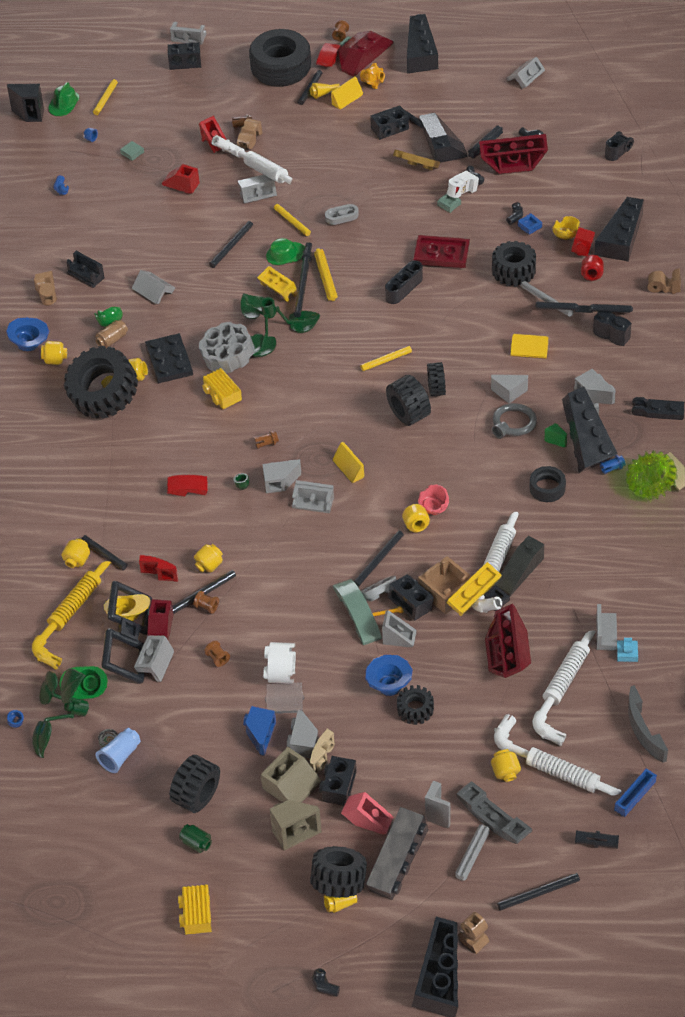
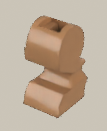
[237,118,262,149]
[647,268,681,294]
[34,271,57,306]
[458,912,490,954]

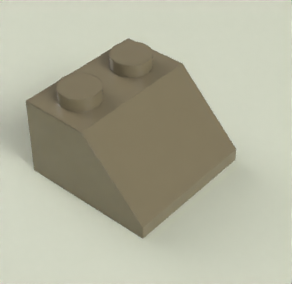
[270,800,322,851]

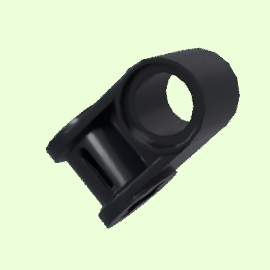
[605,131,634,161]

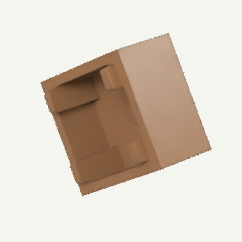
[418,556,472,615]

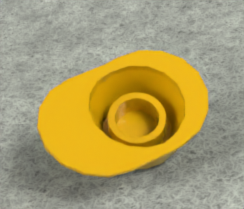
[104,594,151,621]

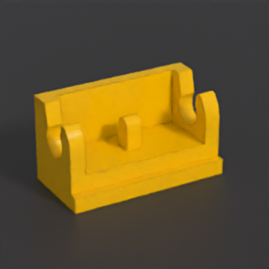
[257,266,298,302]

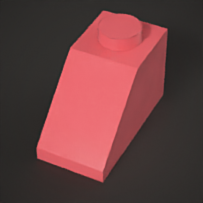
[341,792,394,835]

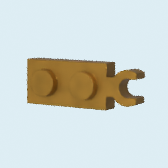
[393,149,440,170]

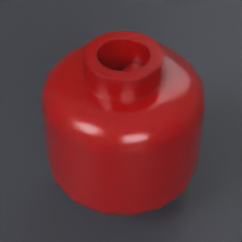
[581,255,604,281]

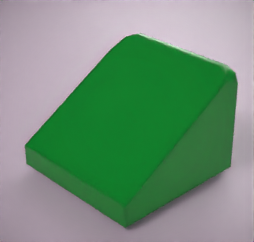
[544,423,567,448]

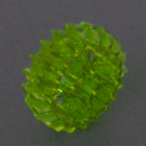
[626,450,678,500]

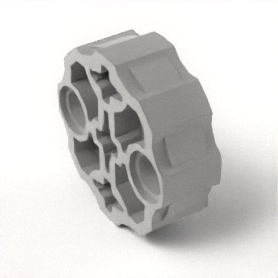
[199,322,255,373]

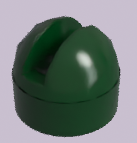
[233,473,249,490]

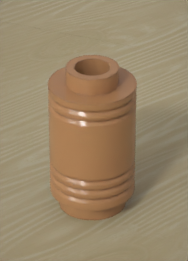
[95,320,128,348]

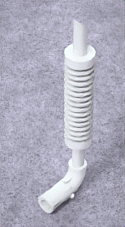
[212,135,293,184]
[472,512,519,613]
[532,630,596,746]
[494,714,621,796]

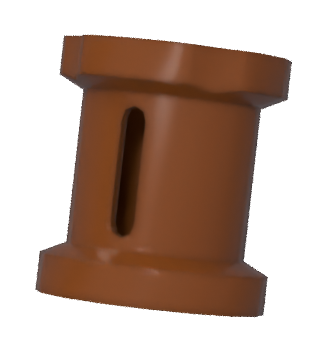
[332,20,349,42]
[194,591,219,614]
[204,640,230,667]

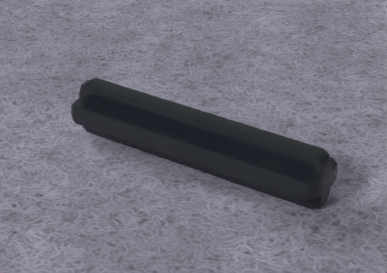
[468,125,503,159]

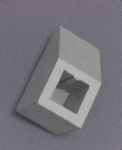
[574,369,616,404]
[262,459,301,493]
[287,710,319,758]

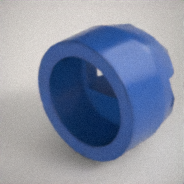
[84,128,98,142]
[7,710,24,728]

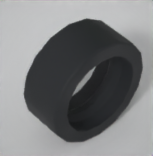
[529,466,566,503]

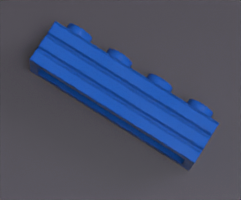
[614,768,657,817]

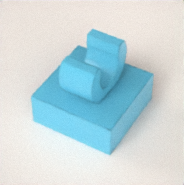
[617,637,638,662]

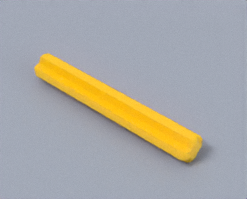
[314,248,338,301]

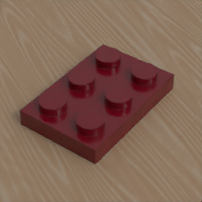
[413,235,470,268]

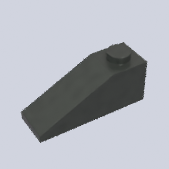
[494,535,545,596]

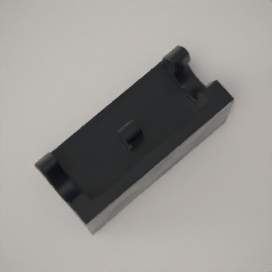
[67,250,105,288]

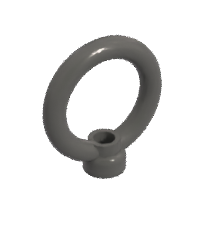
[492,403,537,439]

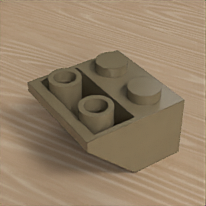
[261,747,321,803]

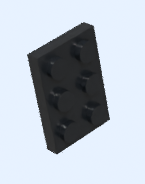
[145,333,193,384]

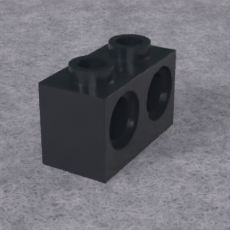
[167,42,202,70]
[370,105,409,140]
[388,574,434,621]
[319,756,357,806]

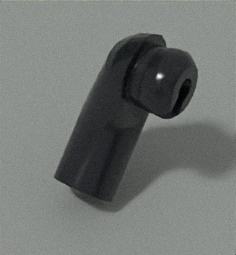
[506,202,523,225]

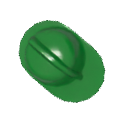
[48,82,80,116]
[266,238,305,265]
[59,666,108,699]

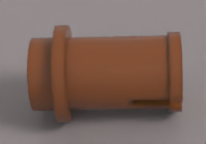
[254,431,279,449]

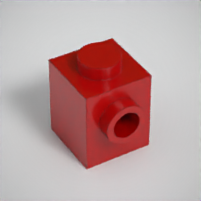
[571,227,595,256]

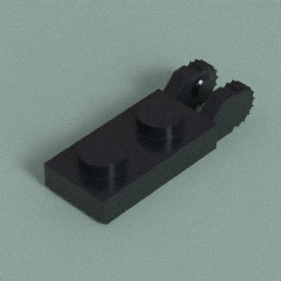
[631,397,685,420]

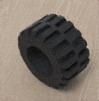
[492,241,536,287]
[386,375,431,426]
[169,754,220,813]
[310,846,367,898]

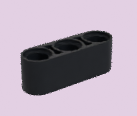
[385,261,423,304]

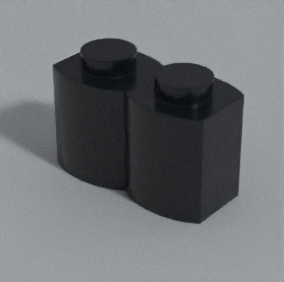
[593,311,632,346]

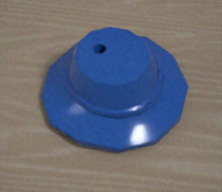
[6,317,49,351]
[365,655,413,696]

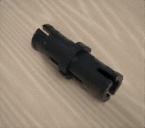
[575,830,619,849]

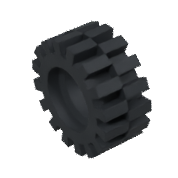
[427,362,446,396]
[397,685,434,725]

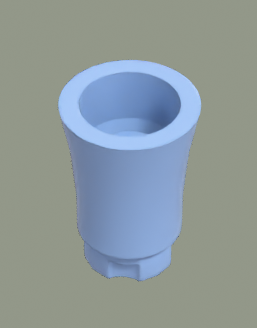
[96,728,141,773]

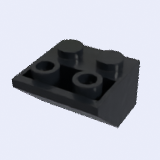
[7,84,44,122]

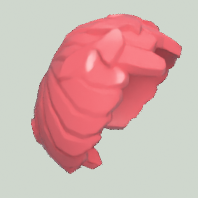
[418,484,449,515]

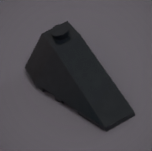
[419,113,467,163]

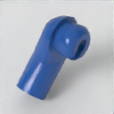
[53,175,69,195]

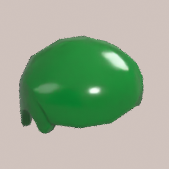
[94,307,123,327]

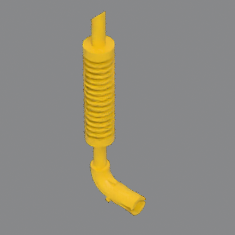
[32,561,111,670]

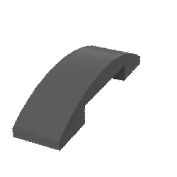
[628,685,668,763]
[456,781,532,844]

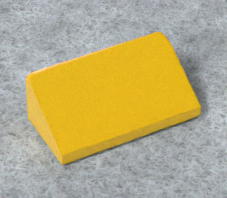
[331,77,363,109]
[510,334,549,359]
[333,442,364,483]

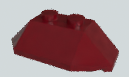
[339,31,394,77]
[479,134,548,175]
[485,603,531,678]

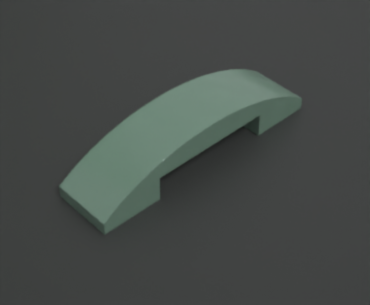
[333,579,382,645]

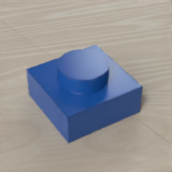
[518,213,542,235]

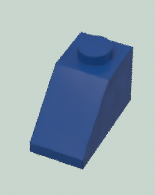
[243,706,276,756]

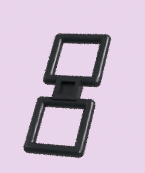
[535,302,633,313]
[101,581,152,684]

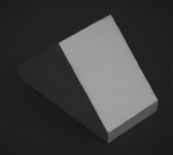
[491,375,528,403]
[382,610,417,647]

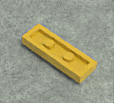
[447,562,502,616]

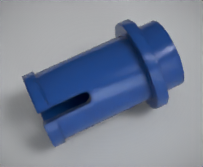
[600,455,626,474]

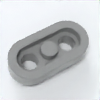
[325,204,359,225]
[361,576,397,602]

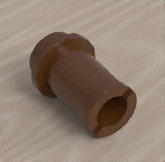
[232,114,252,128]

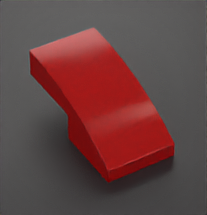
[316,43,341,67]
[167,475,208,497]
[139,555,178,582]

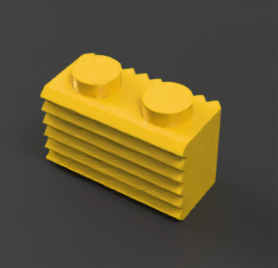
[202,368,242,410]
[178,884,212,935]

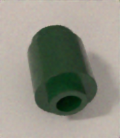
[179,824,212,853]

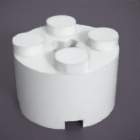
[264,642,296,684]

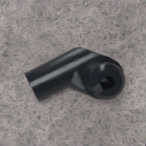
[518,127,544,136]
[466,166,485,185]
[312,968,340,997]

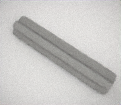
[455,824,489,881]

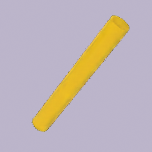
[93,79,118,115]
[274,204,311,236]
[360,346,412,372]

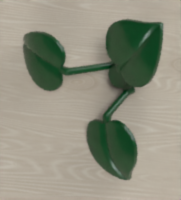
[241,293,320,357]
[32,669,89,758]

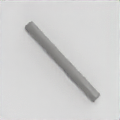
[521,281,573,317]

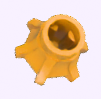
[360,63,385,89]

